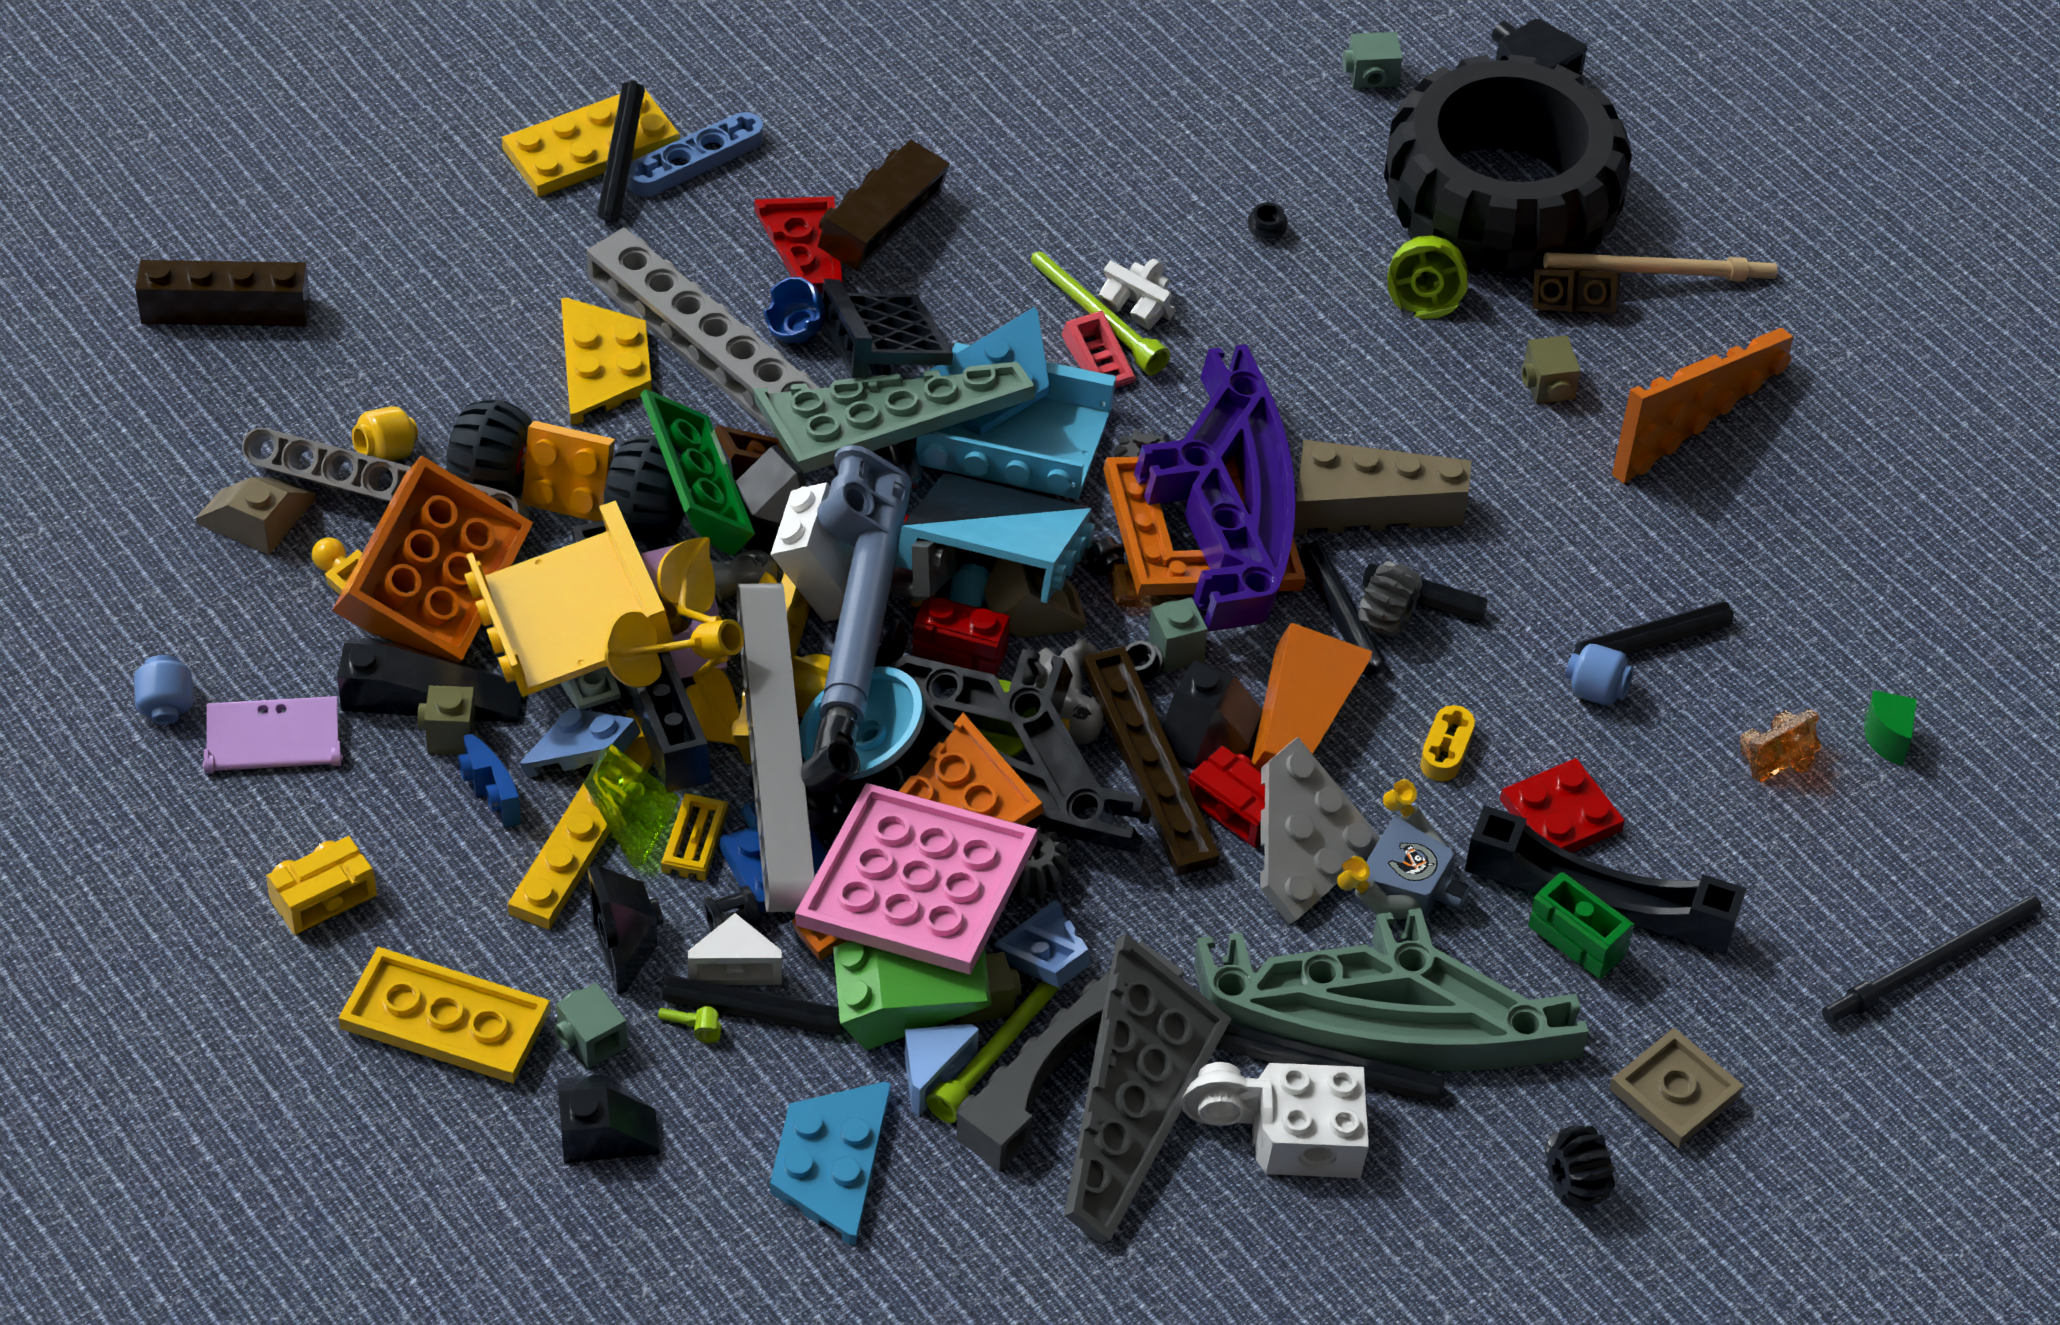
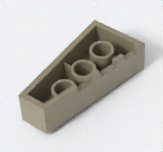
[1293,440,1472,535]

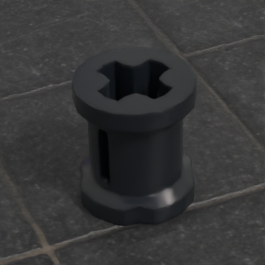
[702,885,760,932]

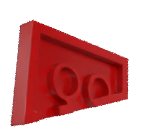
[754,196,842,294]

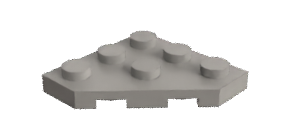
[1260,737,1380,924]

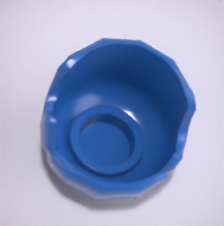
[764,277,826,343]

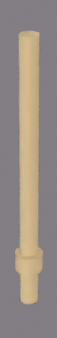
[1543,252,1777,282]

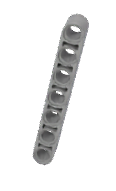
[242,428,529,519]

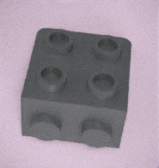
[889,539,963,602]

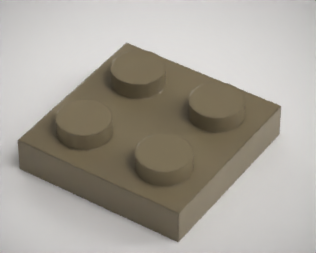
[1609,1028,1744,1148]

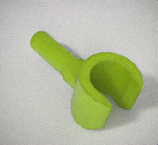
[658,1006,722,1044]

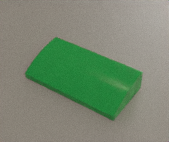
[640,389,755,556]

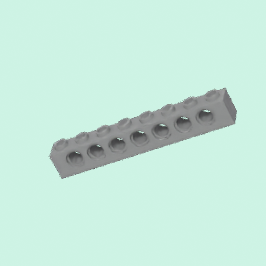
[586,227,819,434]

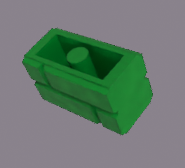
[1528,872,1635,979]

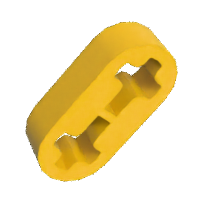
[1420,705,1475,782]

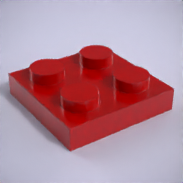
[1500,758,1625,853]

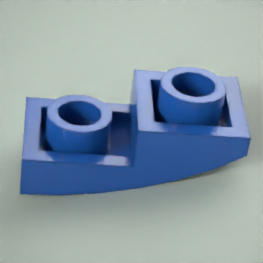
[458,734,521,828]

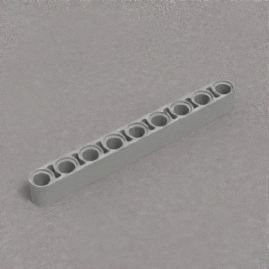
[736,583,815,912]

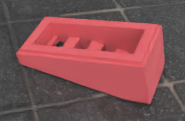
[1061,310,1136,388]

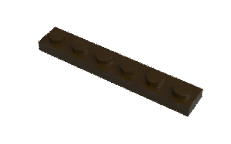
[1082,646,1220,876]

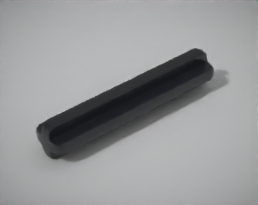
[1362,563,1488,622]

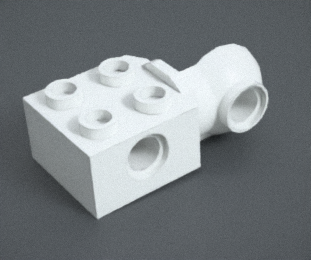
[1181,1062,1369,1178]

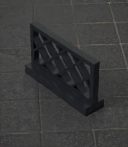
[822,279,953,378]

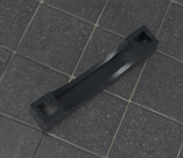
[1465,805,1747,955]

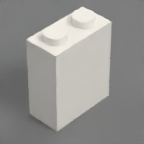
[770,482,854,622]

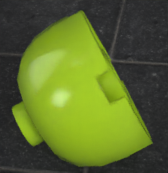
[1387,236,1468,319]

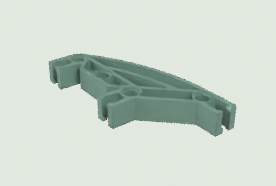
[1194,908,1589,1071]

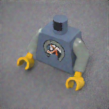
[1337,779,1470,920]

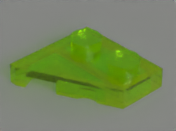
[584,744,680,869]

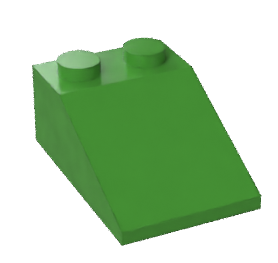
[833,941,992,1050]

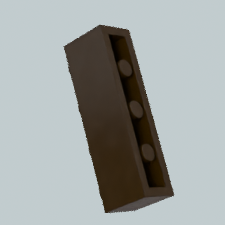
[817,139,950,271]
[135,260,310,326]

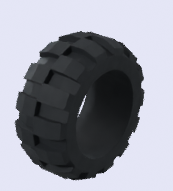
[1384,54,1632,278]

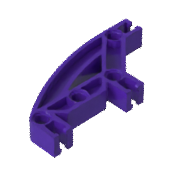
[1134,344,1295,632]

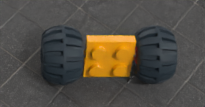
[446,399,686,541]

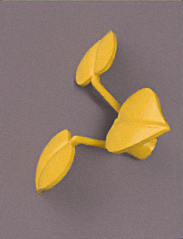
[604,537,744,745]

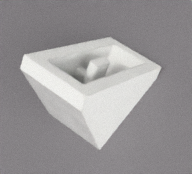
[688,913,782,985]

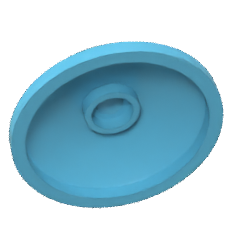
[799,666,926,780]

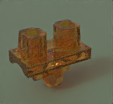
[1740,708,1821,783]

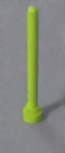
[1031,251,1170,376]
[926,981,1061,1123]

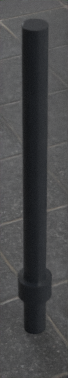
[1822,895,2042,1024]

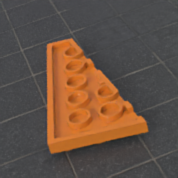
[1612,328,1794,484]
[792,713,1044,961]

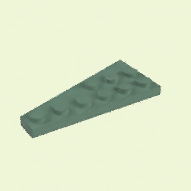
[753,362,1035,473]

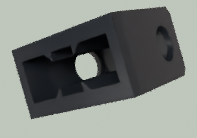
[1491,19,1587,75]

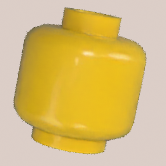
[352,406,418,462]

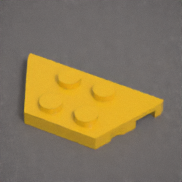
[561,298,652,425]

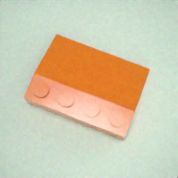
[332,455,533,663]

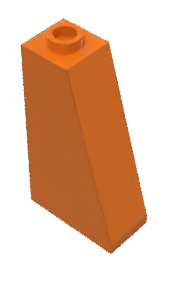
[1252,623,1372,773]

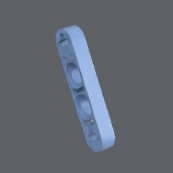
[628,112,763,197]

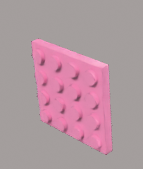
[795,783,1037,975]

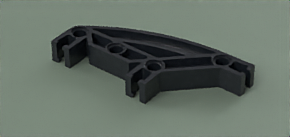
[875,619,1152,854]

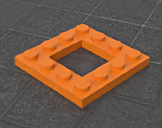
[1103,457,1306,596]

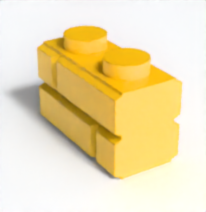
[266,836,377,935]

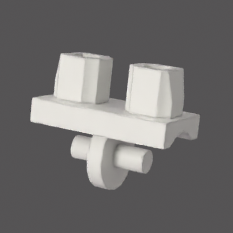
[1099,259,1176,330]

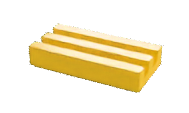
[661,793,729,881]

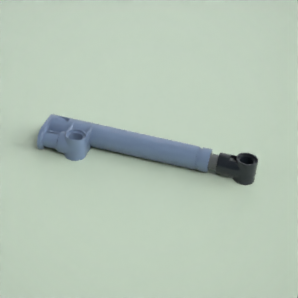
[801,445,912,796]

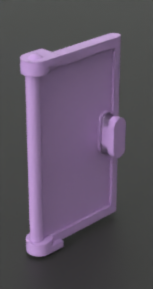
[203,696,343,774]

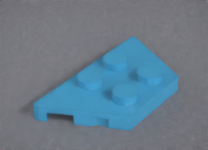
[915,307,1050,436]
[770,1082,891,1246]

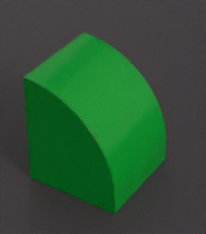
[1864,690,1917,766]

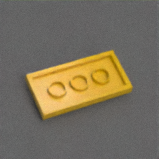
[502,89,679,197]
[338,947,551,1084]

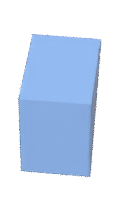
[904,1024,979,1116]

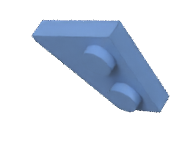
[519,707,641,777]
[992,900,1091,988]

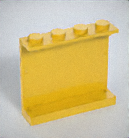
[464,500,674,697]

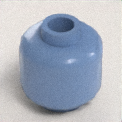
[1565,644,1634,706]
[134,655,194,724]

